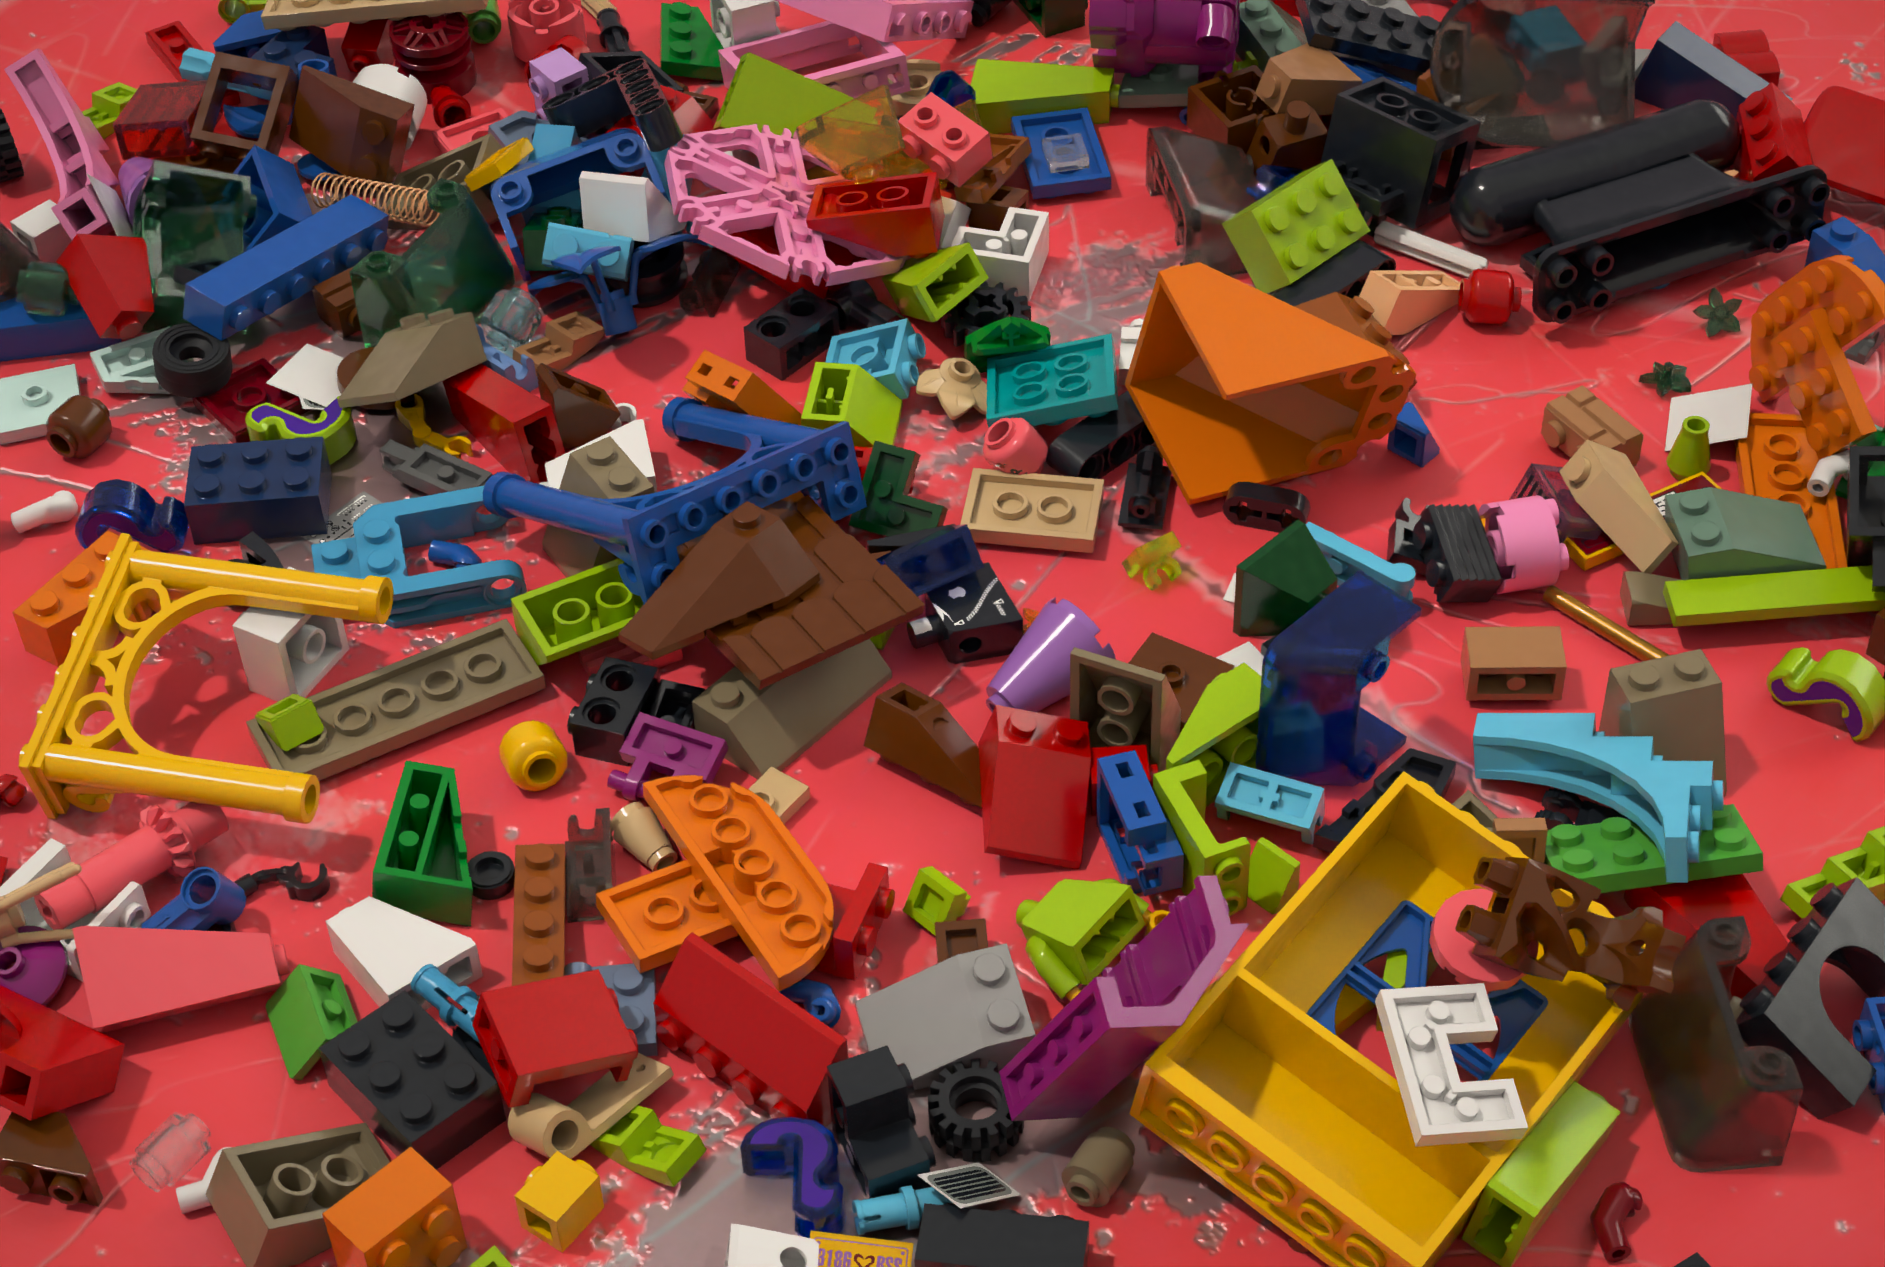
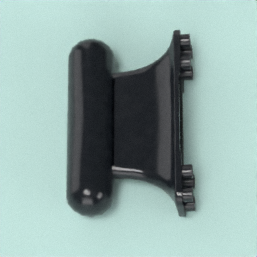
[1449,99,1830,324]

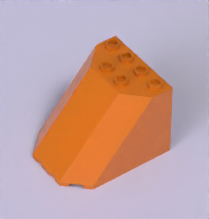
[1125,262,1417,505]

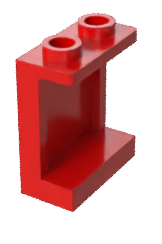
[472,969,638,1108]

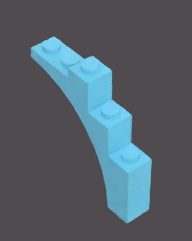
[1473,713,1724,883]

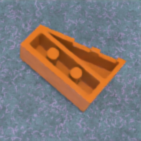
[12,530,154,667]

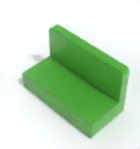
[266,964,358,1080]

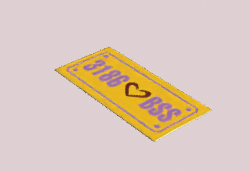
[810,1231,914,1267]

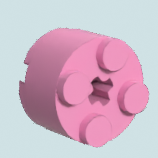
[1478,495,1569,594]

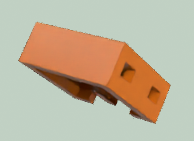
[682,349,802,425]

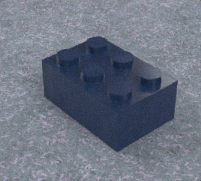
[184,436,332,545]

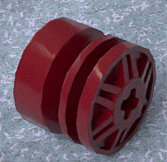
[389,12,477,104]

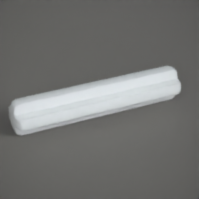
[1374,221,1489,278]

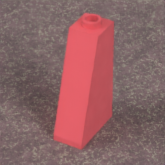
[72,926,290,1033]

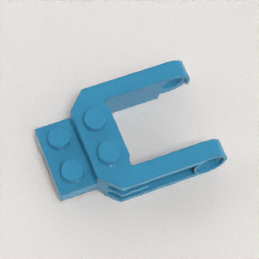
[311,485,527,628]

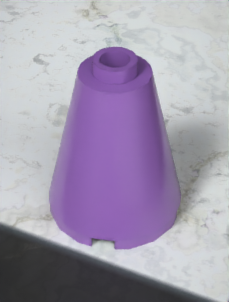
[986,597,1116,712]

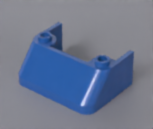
[490,128,669,282]

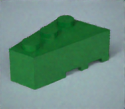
[372,761,473,926]

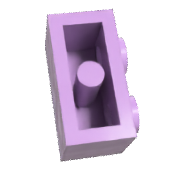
[529,47,595,136]

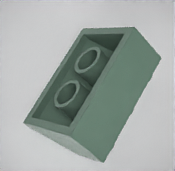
[1236,0,1308,73]

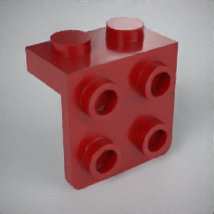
[813,862,895,981]

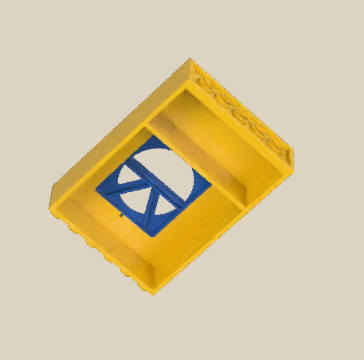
[1129,771,1645,1267]

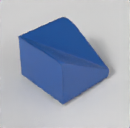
[1387,402,1440,468]

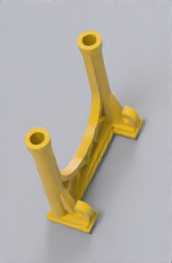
[18,533,394,824]

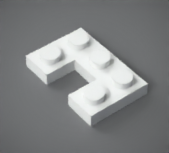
[1375,983,1528,1147]

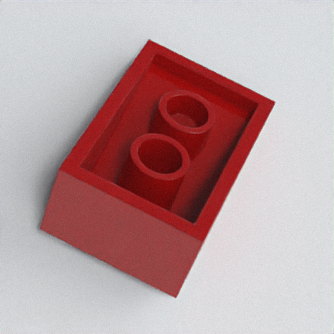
[806,172,945,259]
[978,705,1091,869]

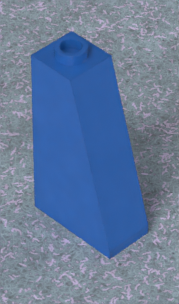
[0,276,122,362]

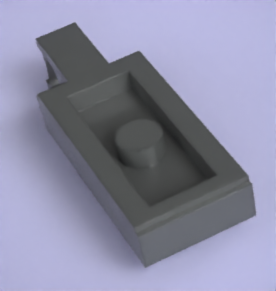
[379,439,492,495]

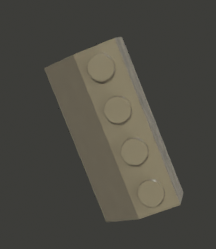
[692,639,892,780]

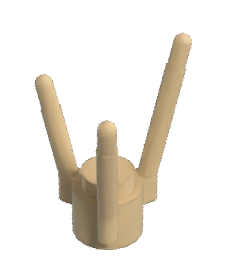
[0,862,82,948]

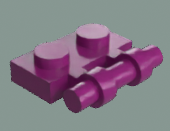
[607,712,729,802]

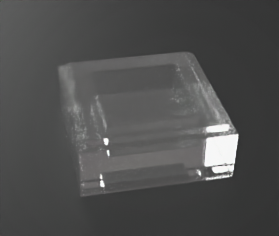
[1042,133,1089,173]

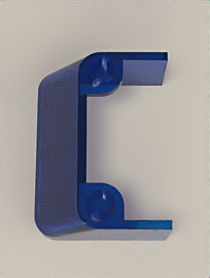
[1255,570,1422,786]

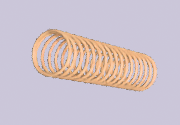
[311,172,446,228]

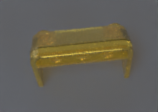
[796,85,992,190]

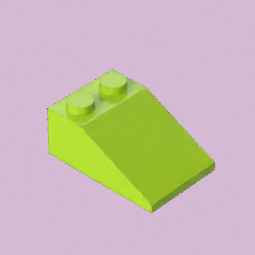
[1166,662,1284,807]

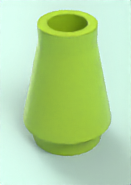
[1666,416,1711,481]

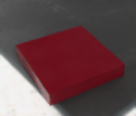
[192,358,311,443]

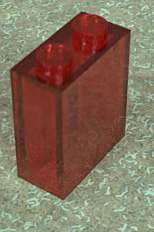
[113,80,223,160]

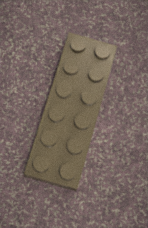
[246,619,546,781]

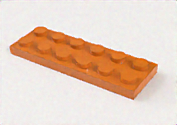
[1734,413,1848,569]

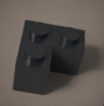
[827,1045,936,1199]

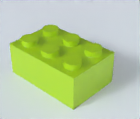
[1222,159,1370,293]

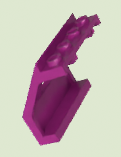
[999,875,1249,1121]

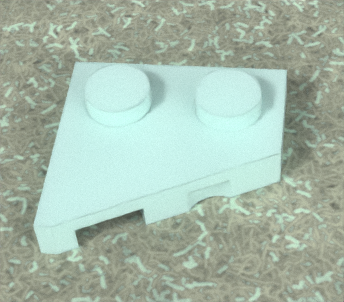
[90,326,188,394]

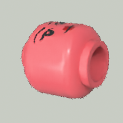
[983,418,1048,475]

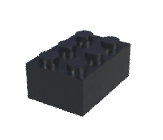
[319,990,506,1169]

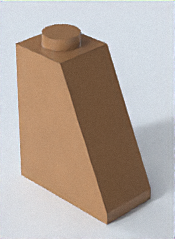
[1255,43,1363,115]

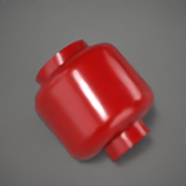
[1458,269,1522,325]

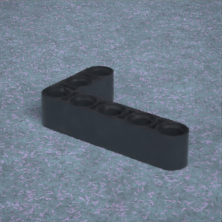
[542,58,683,152]

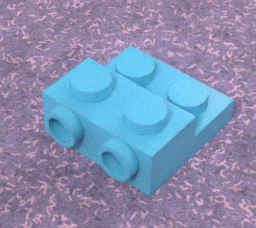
[825,318,926,400]

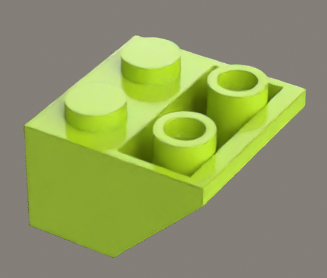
[801,362,903,447]

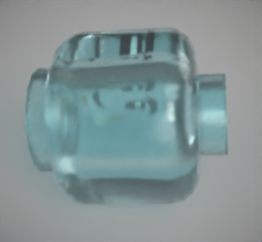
[480,287,542,351]

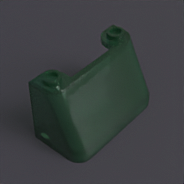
[133,160,257,333]
[349,178,515,348]

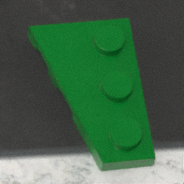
[660,2,724,81]

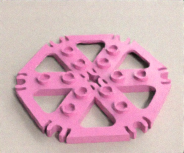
[664,124,910,286]

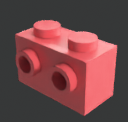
[897,92,993,187]

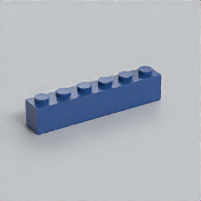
[183,194,389,341]

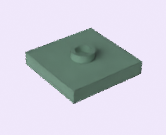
[1118,64,1201,109]

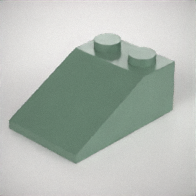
[1665,487,1826,580]

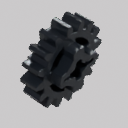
[941,281,1031,347]

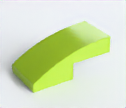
[82,82,147,139]
[590,1105,707,1187]

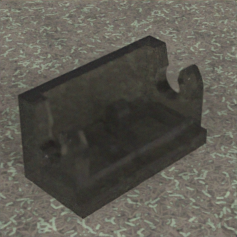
[565,808,616,923]

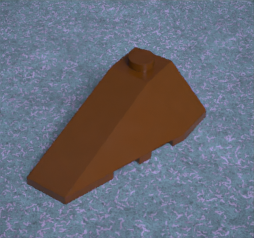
[618,501,820,660]

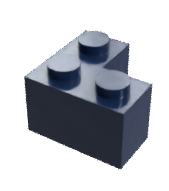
[251,25,337,79]

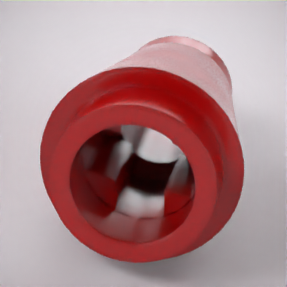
[430,85,471,128]

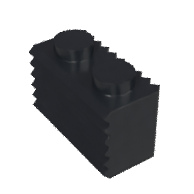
[1413,504,1503,602]

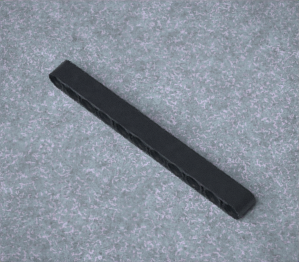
[1046,240,1396,479]

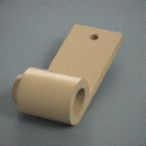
[508,1053,674,1159]

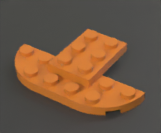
[1749,255,1885,460]
[596,775,834,992]

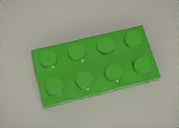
[1544,804,1763,893]

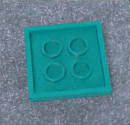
[986,333,1119,428]

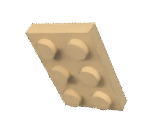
[960,468,1104,553]

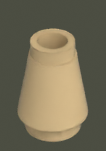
[610,802,678,872]

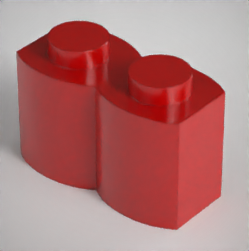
[1711,29,1780,87]

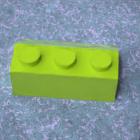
[510,558,643,665]

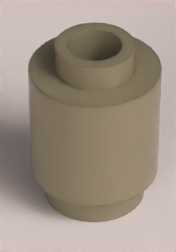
[1061,1127,1135,1207]

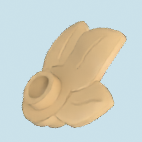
[916,357,987,420]

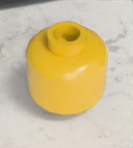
[499,720,568,792]

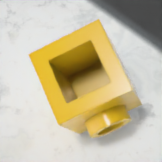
[514,1151,604,1253]

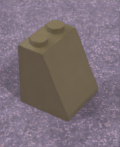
[542,436,655,578]
[1599,649,1727,797]

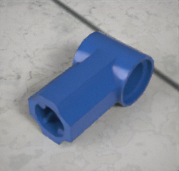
[141,866,246,931]

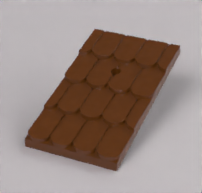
[677,491,925,690]

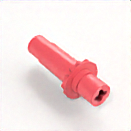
[34,802,229,930]

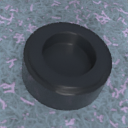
[468,851,515,900]

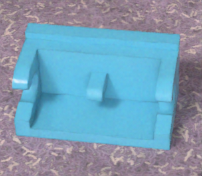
[1215,762,1325,844]

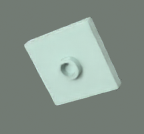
[0,364,81,445]

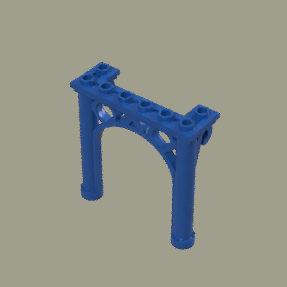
[483,397,867,605]

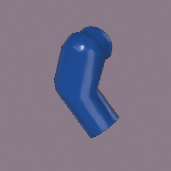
[428,540,482,568]

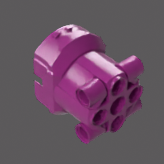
[1089,0,1240,82]

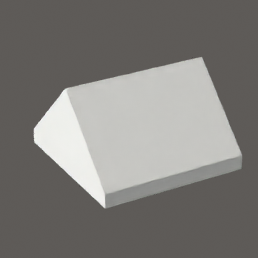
[579,171,687,243]

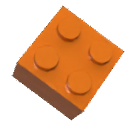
[322,1147,468,1267]

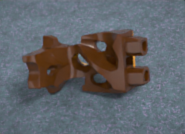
[1455,857,1686,1011]

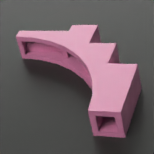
[4,49,120,240]

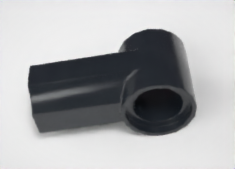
[824,279,906,330]

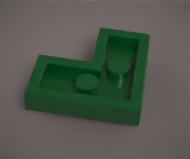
[849,441,948,537]

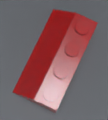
[653,932,849,1138]

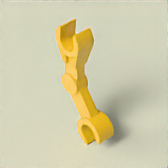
[395,394,473,459]

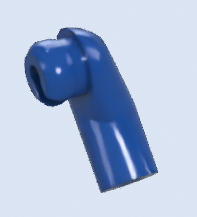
[780,978,841,1028]

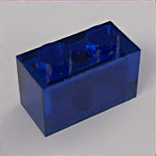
[876,524,984,597]

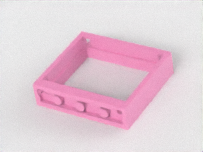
[775,0,974,42]
[718,21,911,103]

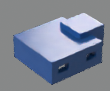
[1096,750,1184,896]

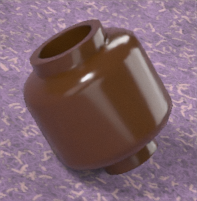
[46,395,112,459]

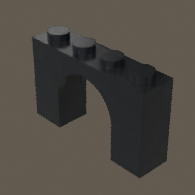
[1731,877,1885,1119]

